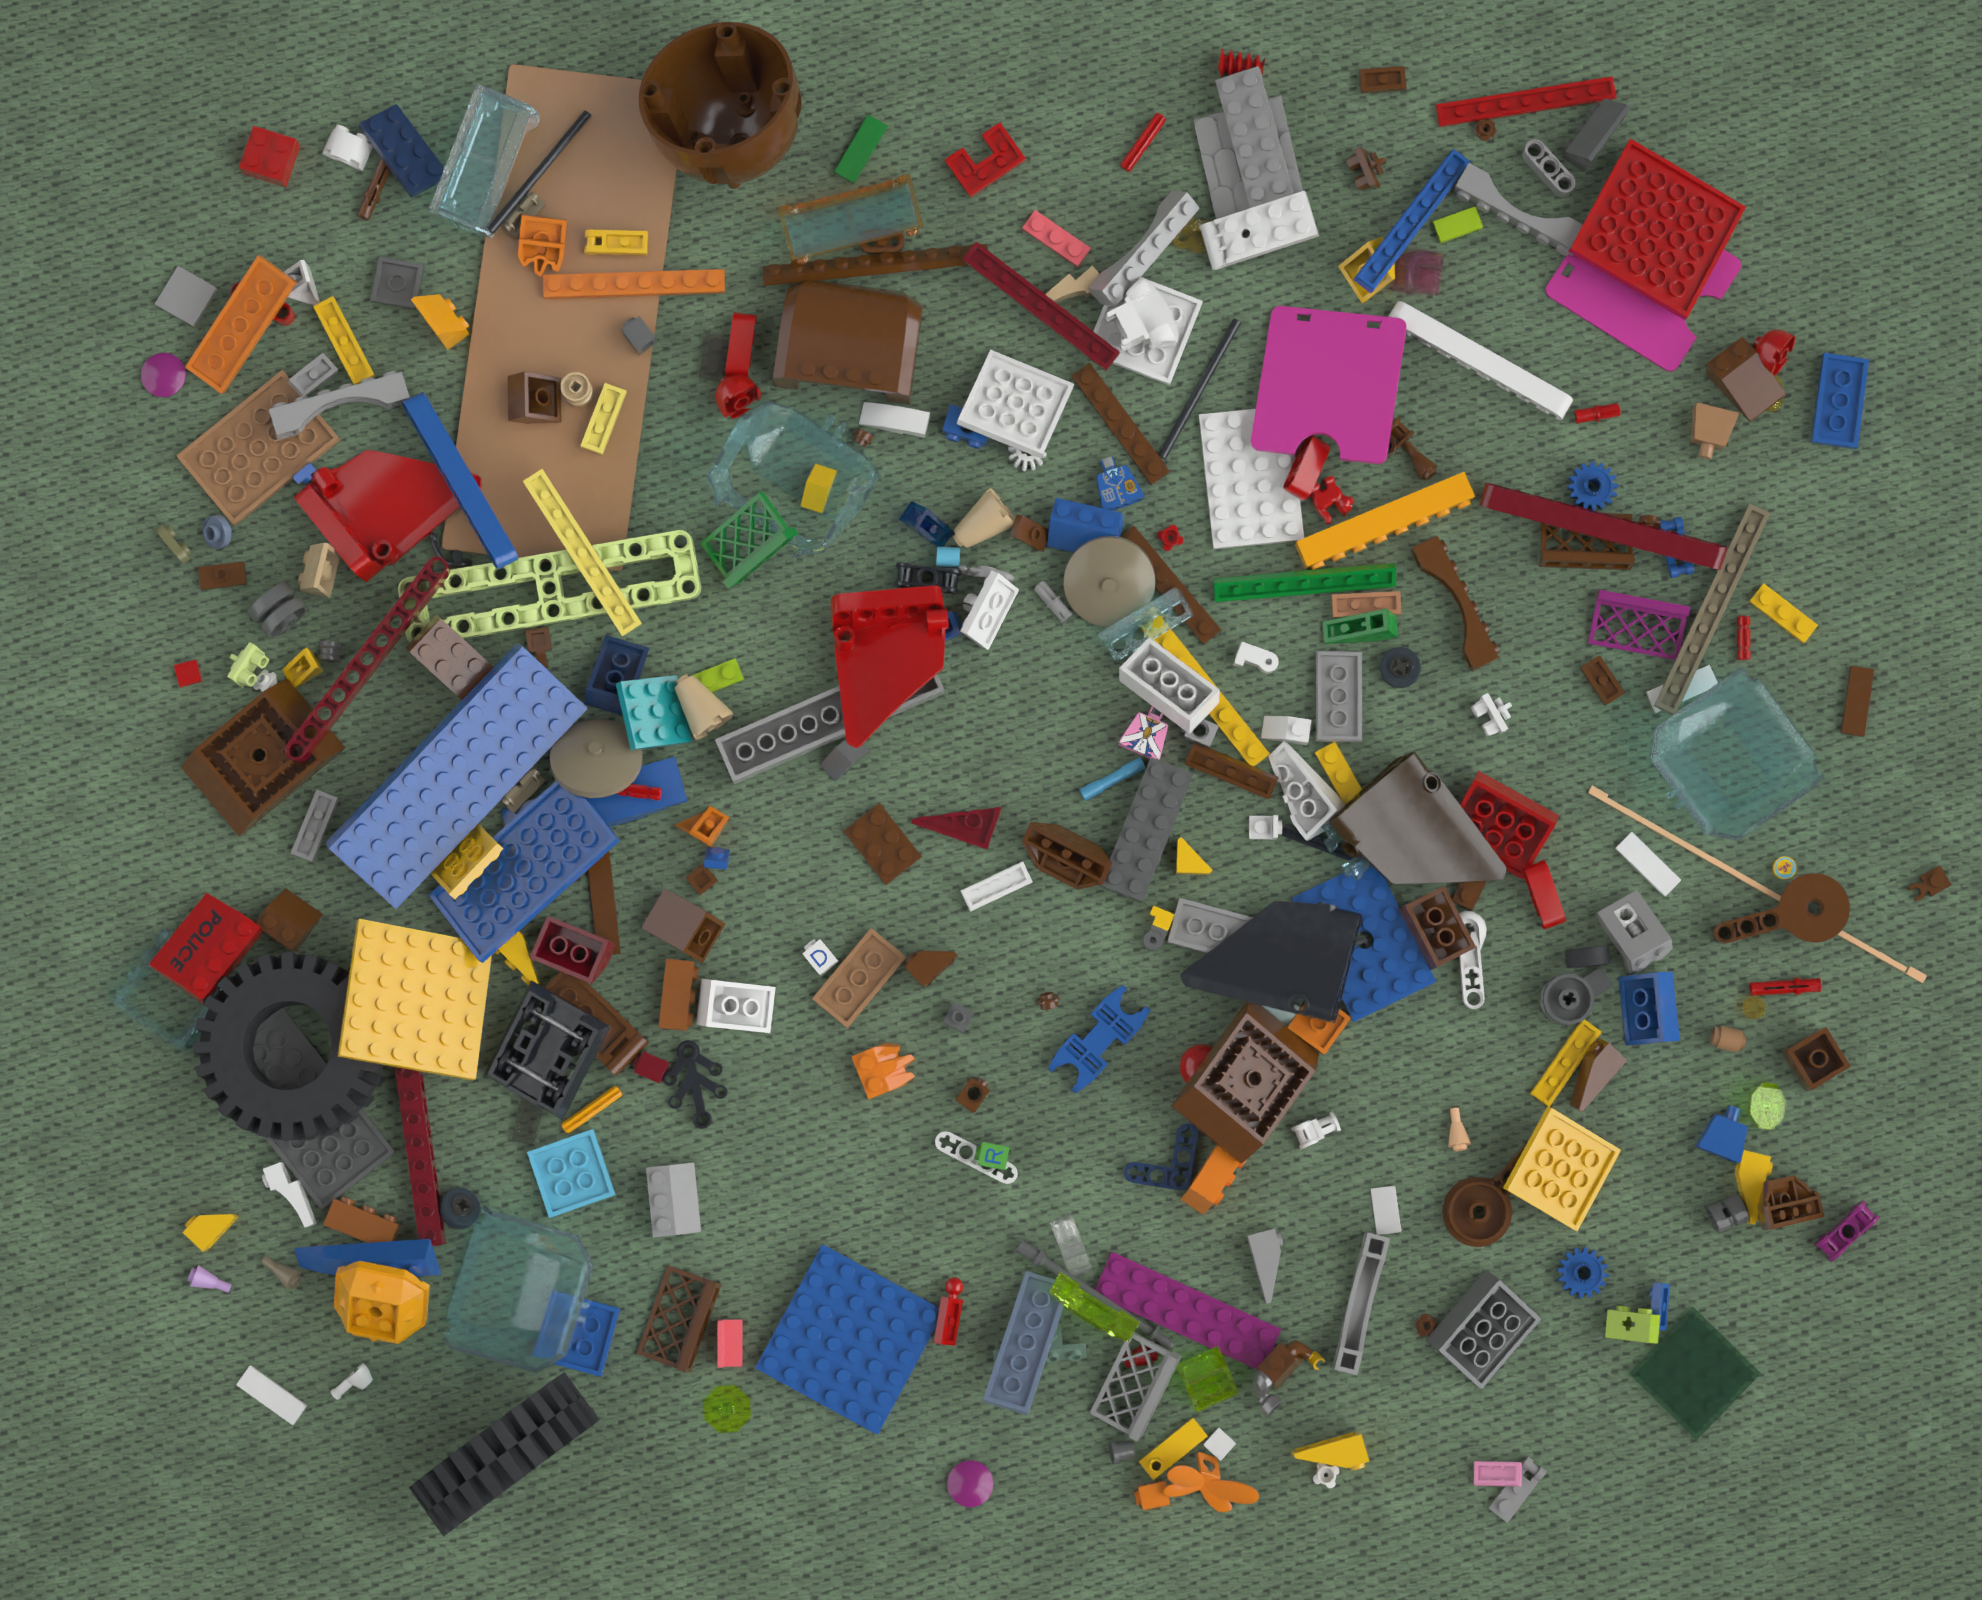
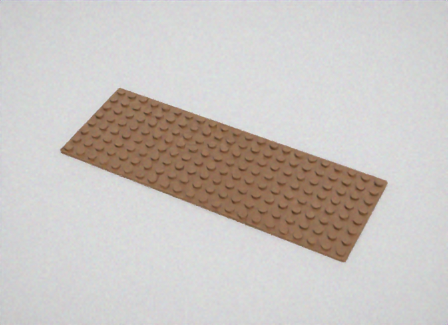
[442,64,677,571]

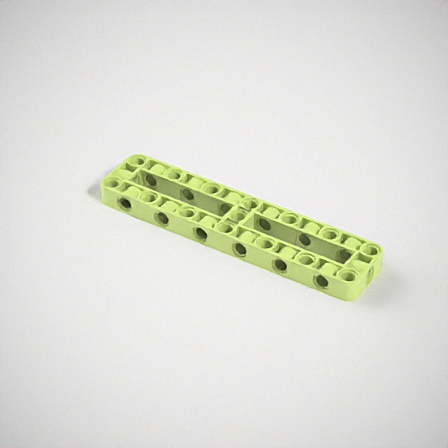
[398,530,701,642]

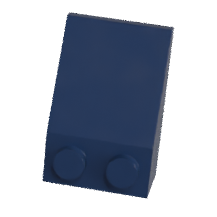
[584,635,649,715]

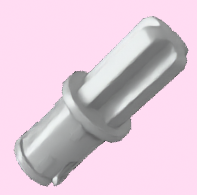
[1034,581,1072,623]

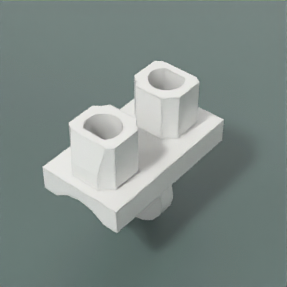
[1471,693,1512,736]

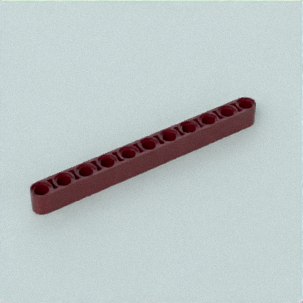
[1479,483,1728,570]
[285,556,450,763]

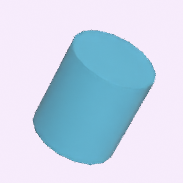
[936,546,960,568]

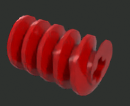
[1217,48,1266,78]

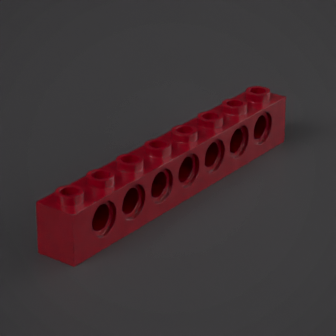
[395,1067,447,1246]

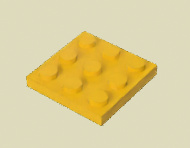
[430,823,503,899]

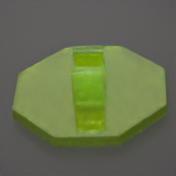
[1748,1082,1786,1130]
[704,1385,751,1433]

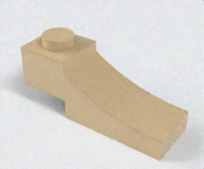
[1045,266,1100,303]

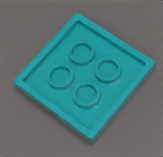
[616,675,692,751]

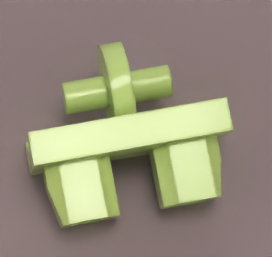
[227,642,269,688]

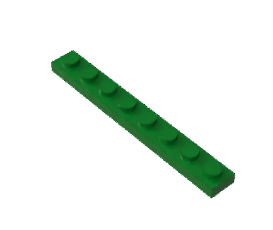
[1213,563,1396,602]

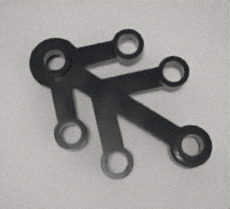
[664,1040,728,1129]

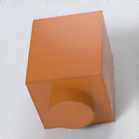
[1134,1480,1170,1510]

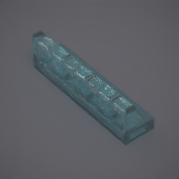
[1097,587,1194,662]

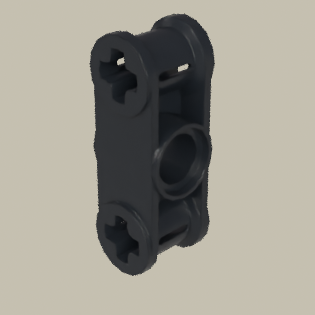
[893,562,962,595]

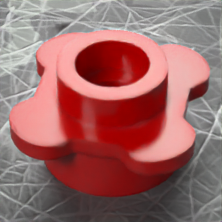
[1157,525,1184,551]

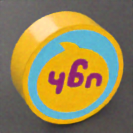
[1772,856,1796,880]

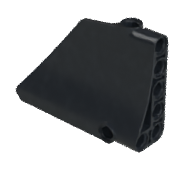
[1180,901,1362,1024]

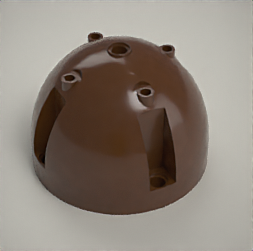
[639,22,802,189]

